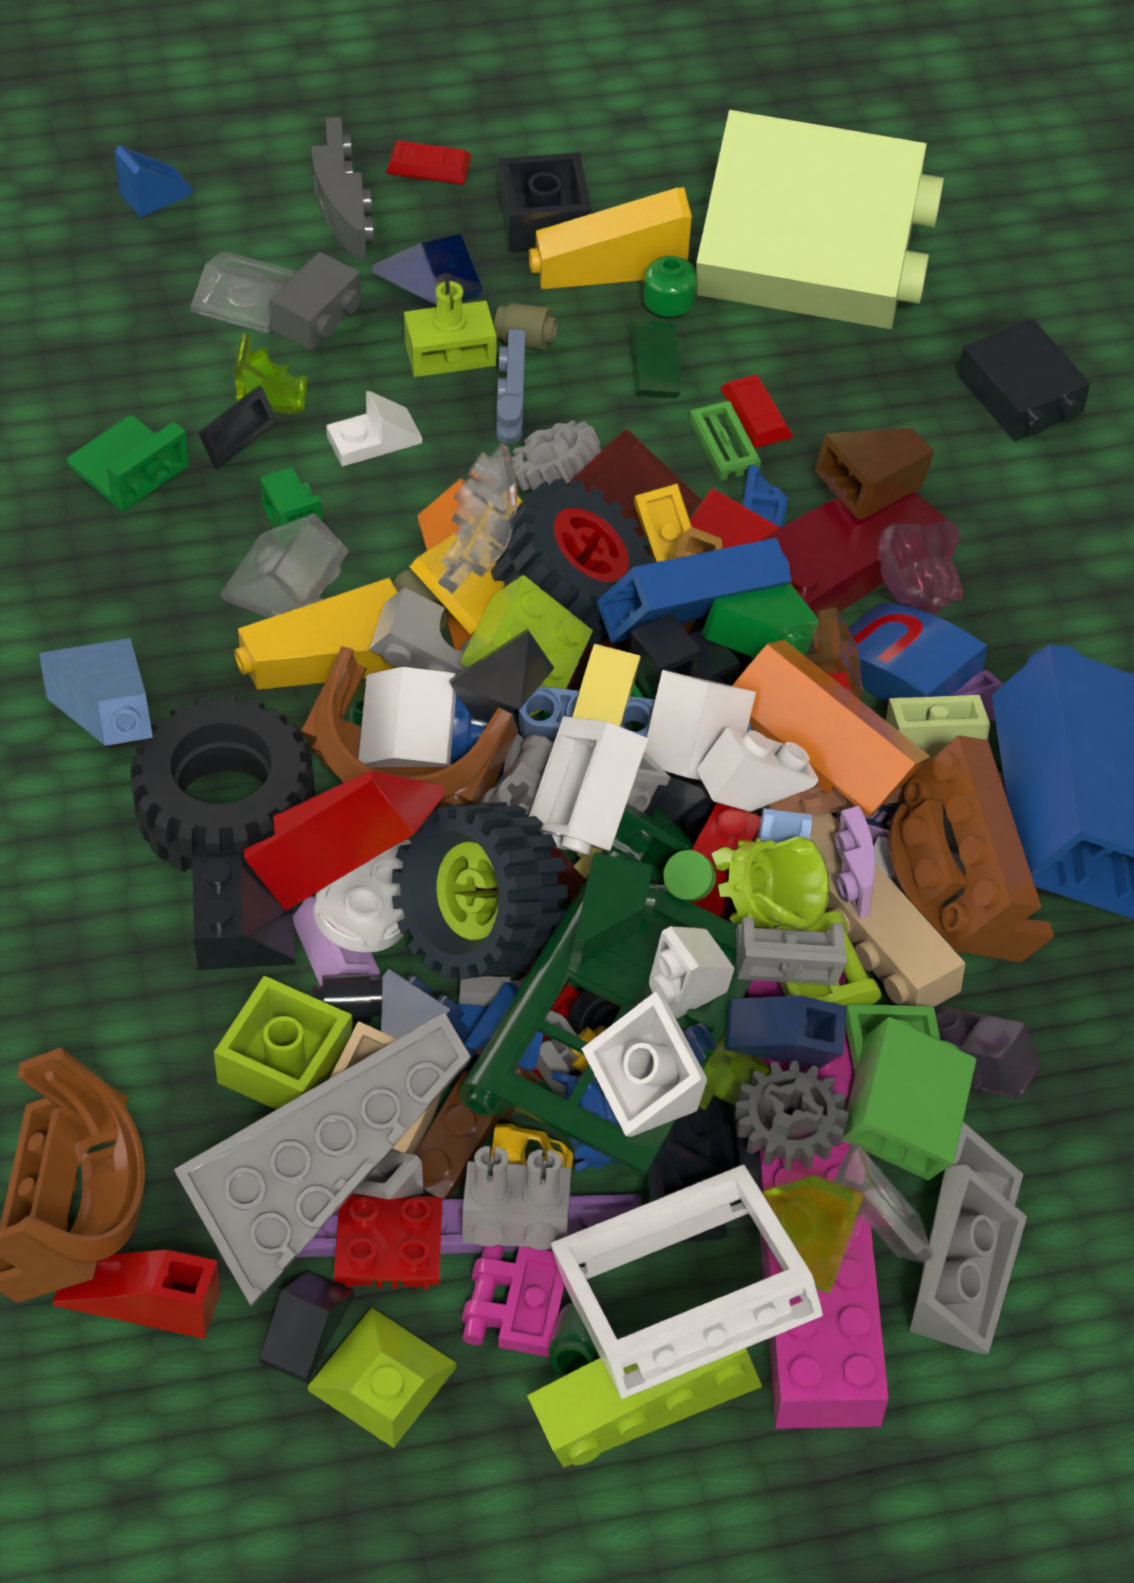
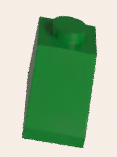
[702,584,819,658]

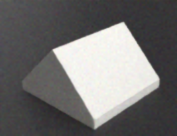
[644,670,756,780]
[582,991,708,1137]

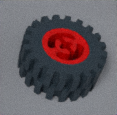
[488,479,657,647]

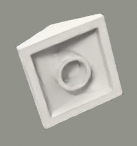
[358,667,456,767]

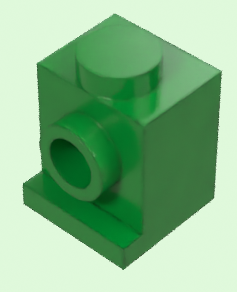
[260,467,322,543]

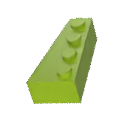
[527,1297,762,1468]

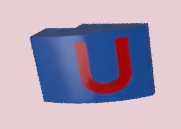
[823,602,987,705]

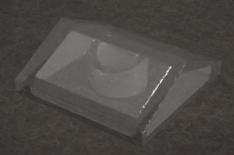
[191,251,298,333]
[833,1142,933,1263]

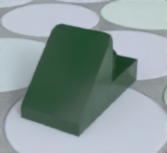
[603,803,694,885]

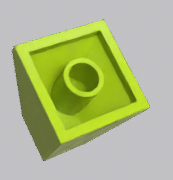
[308,1307,457,1448]

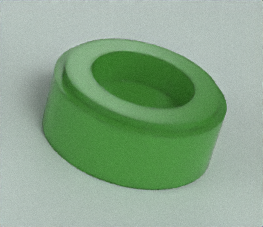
[664,850,716,902]

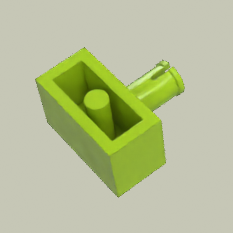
[404,281,497,377]

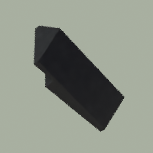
[646,1054,734,1242]

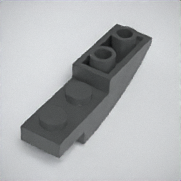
[311,117,374,260]

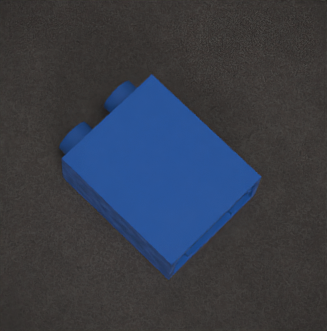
[992,644,1134,919]

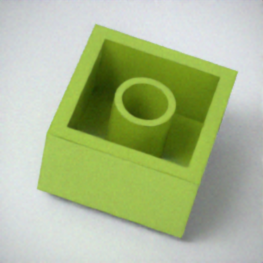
[460,575,593,717]
[214,976,353,1110]

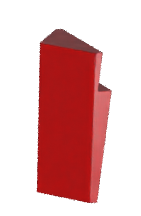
[243,770,445,911]

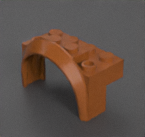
[301,646,519,808]
[889,735,1054,962]
[0,1047,145,1303]

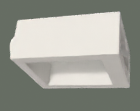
[529,716,649,855]

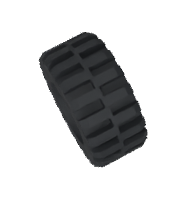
[130,696,315,872]

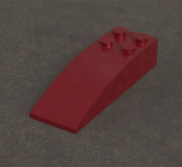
[761,492,957,628]

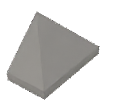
[354,1151,423,1199]

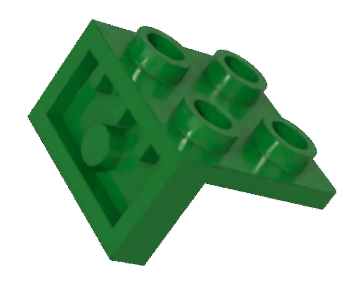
[67,415,189,512]

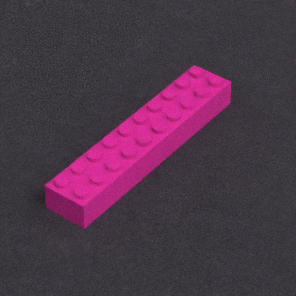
[744,971,889,1429]

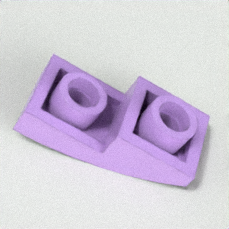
[835,806,875,919]

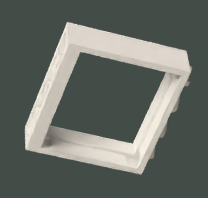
[550,1165,823,1399]

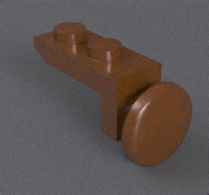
[415,1046,540,1199]

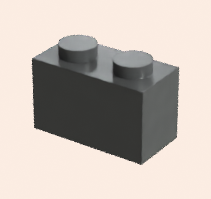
[269,252,362,351]

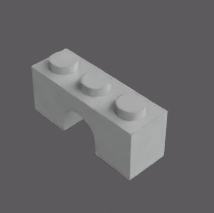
[369,587,472,675]

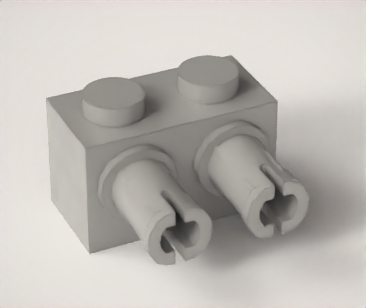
[463,1146,571,1250]

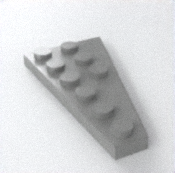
[174,1013,471,1307]

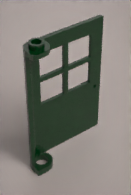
[458,851,753,1176]

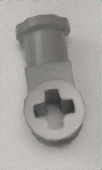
[480,734,554,816]

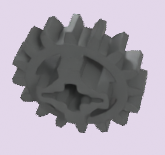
[735,1061,848,1170]

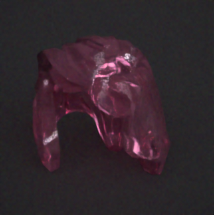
[878,520,963,614]

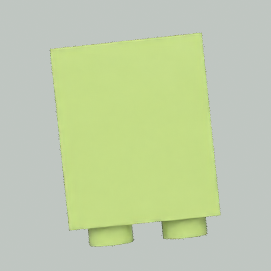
[696,110,944,329]

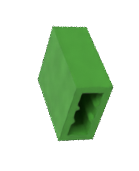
[842,1017,977,1180]

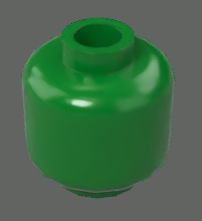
[643,256,697,318]

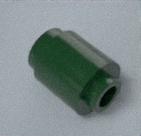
[549,1303,609,1377]

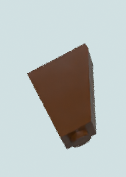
[814,428,934,519]

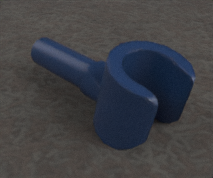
[683,1023,717,1062]

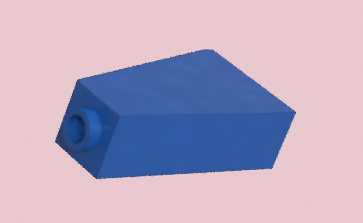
[597,538,792,644]

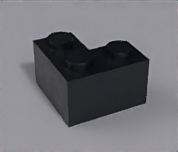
[631,613,740,699]

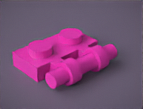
[461,1245,565,1357]

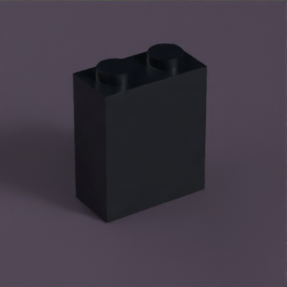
[958,318,1091,442]

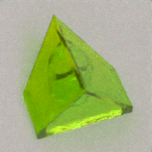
[234,333,308,414]
[761,1175,865,1293]

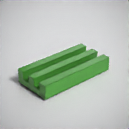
[689,401,761,481]

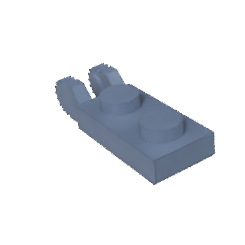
[496,329,526,445]

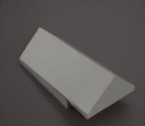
[909,1122,1027,1354]

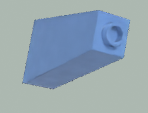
[39,638,153,746]

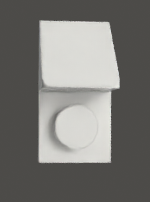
[326,391,422,466]

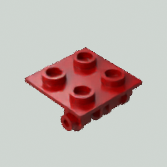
[334,1195,443,1290]

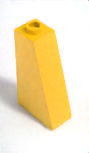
[529,187,692,290]
[234,578,399,690]

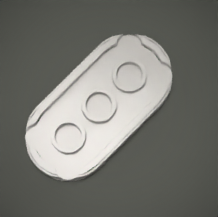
[313,838,411,952]

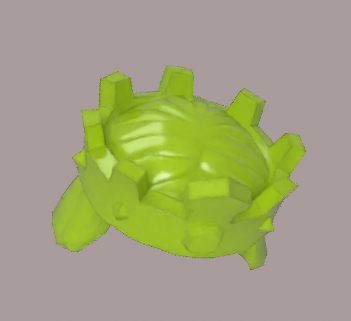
[711,837,830,930]

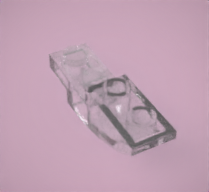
[438,443,517,593]

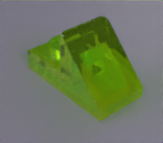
[699,1031,770,1109]

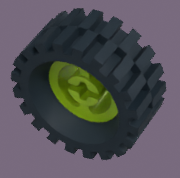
[392,802,568,980]

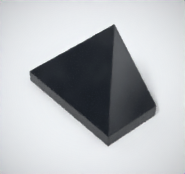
[449,629,554,720]

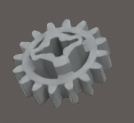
[507,420,601,491]

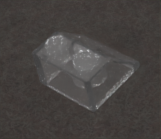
[219,513,349,618]

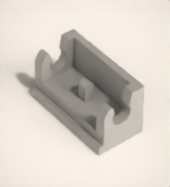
[736,917,846,986]

